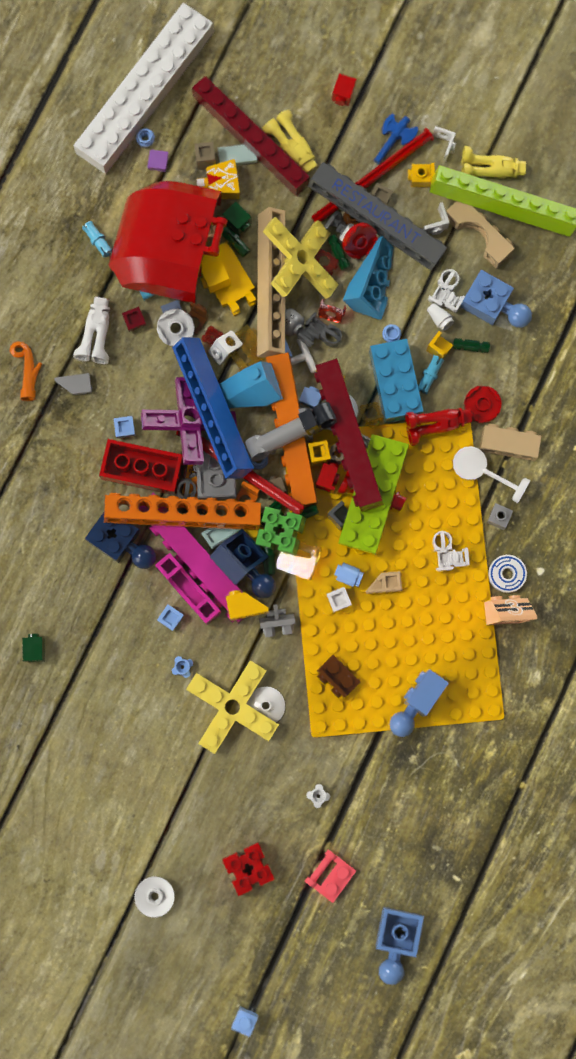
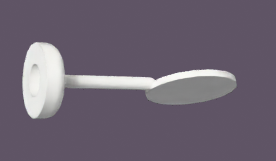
[453,446,530,503]

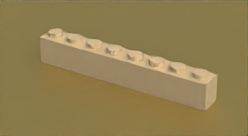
[257,207,285,358]

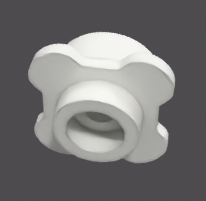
[307,784,330,808]

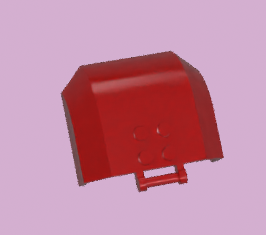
[109,181,227,303]

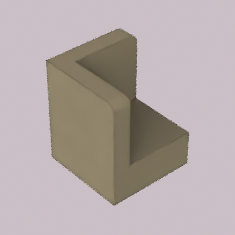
[195,142,216,170]

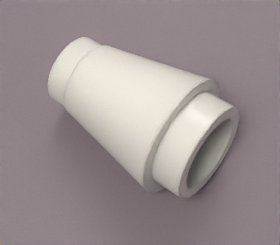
[427,303,454,331]

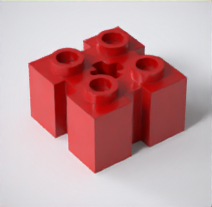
[222,842,275,896]

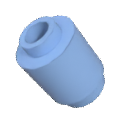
[334,562,364,587]

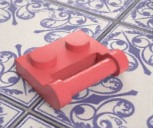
[305,849,356,903]

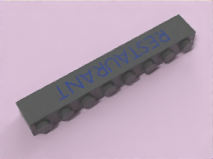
[308,162,447,271]

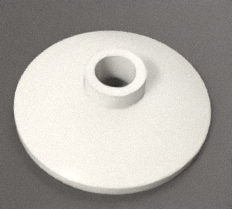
[247,687,285,722]
[135,877,174,917]

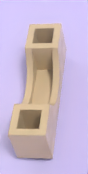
[446,201,515,269]

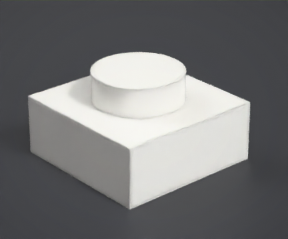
[326,587,352,612]

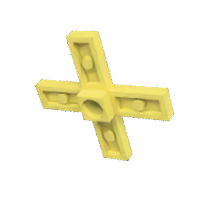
[263,217,339,299]
[186,660,279,754]

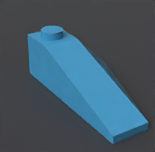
[343,236,393,319]
[219,361,283,409]

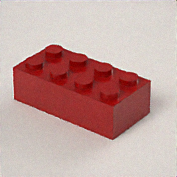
[99,439,183,496]

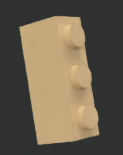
[479,424,541,461]

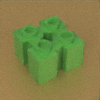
[255,506,306,556]

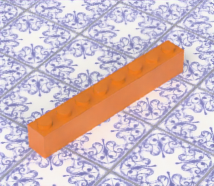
[266,353,318,507]

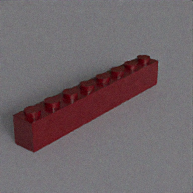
[192,76,310,196]
[314,358,384,512]

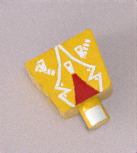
[196,159,240,199]

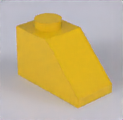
[200,255,231,294]
[226,590,269,621]

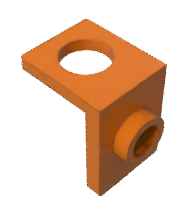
[236,481,260,502]

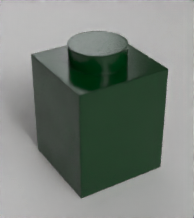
[222,202,252,234]
[22,634,45,662]

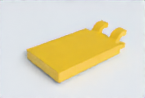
[201,241,257,316]

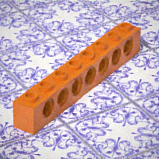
[104,493,261,530]

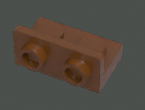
[317,655,360,699]

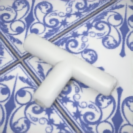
[290,339,316,373]

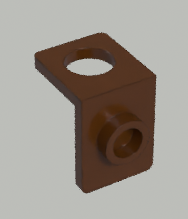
[188,302,208,335]

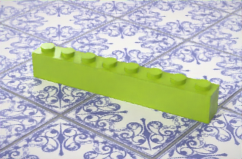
[429,165,576,237]

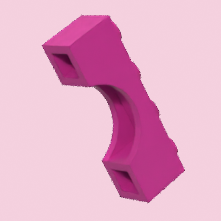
[155,553,221,625]

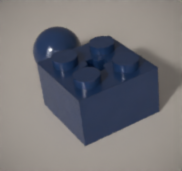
[85,512,156,569]
[210,528,276,599]

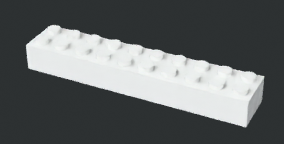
[73,3,214,174]

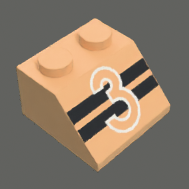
[484,595,537,625]

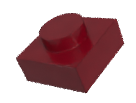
[122,307,146,332]

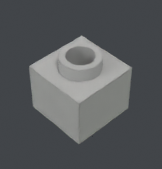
[486,503,513,530]

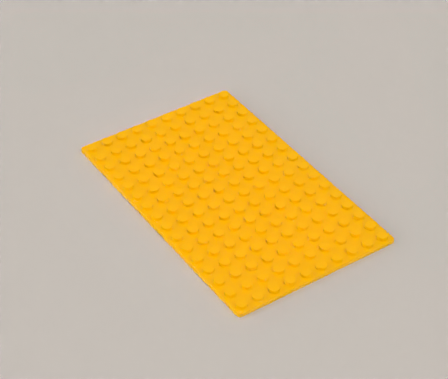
[285,422,504,738]

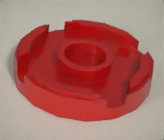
[342,222,378,259]
[464,386,502,423]

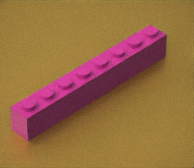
[138,492,244,624]

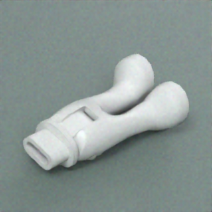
[73,297,110,364]

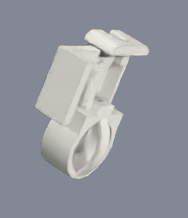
[428,269,465,313]
[432,531,470,572]

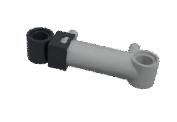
[245,402,337,461]

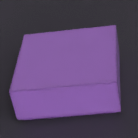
[147,150,169,172]

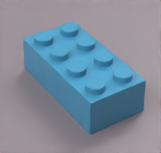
[369,339,423,424]

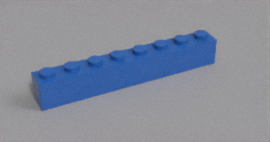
[172,337,254,479]

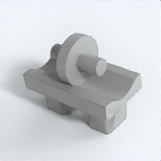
[259,604,295,637]

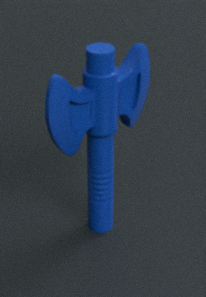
[374,114,418,164]

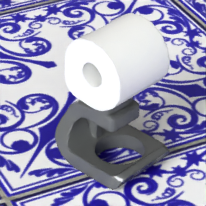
[324,211,354,242]

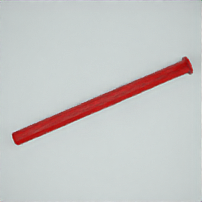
[311,128,434,222]
[176,431,304,515]

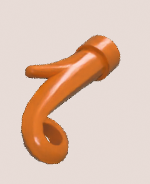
[10,341,42,401]

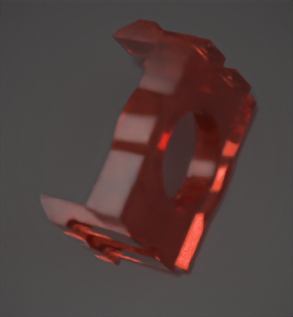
[314,248,339,276]
[318,299,346,324]

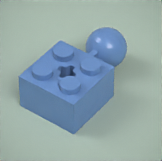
[460,270,532,328]
[389,669,449,737]
[375,907,424,985]

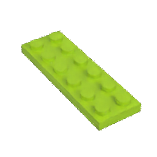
[338,434,409,555]

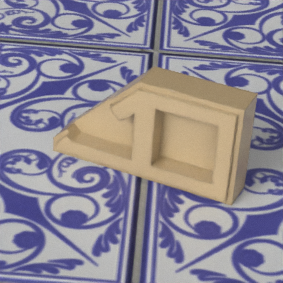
[366,571,402,594]

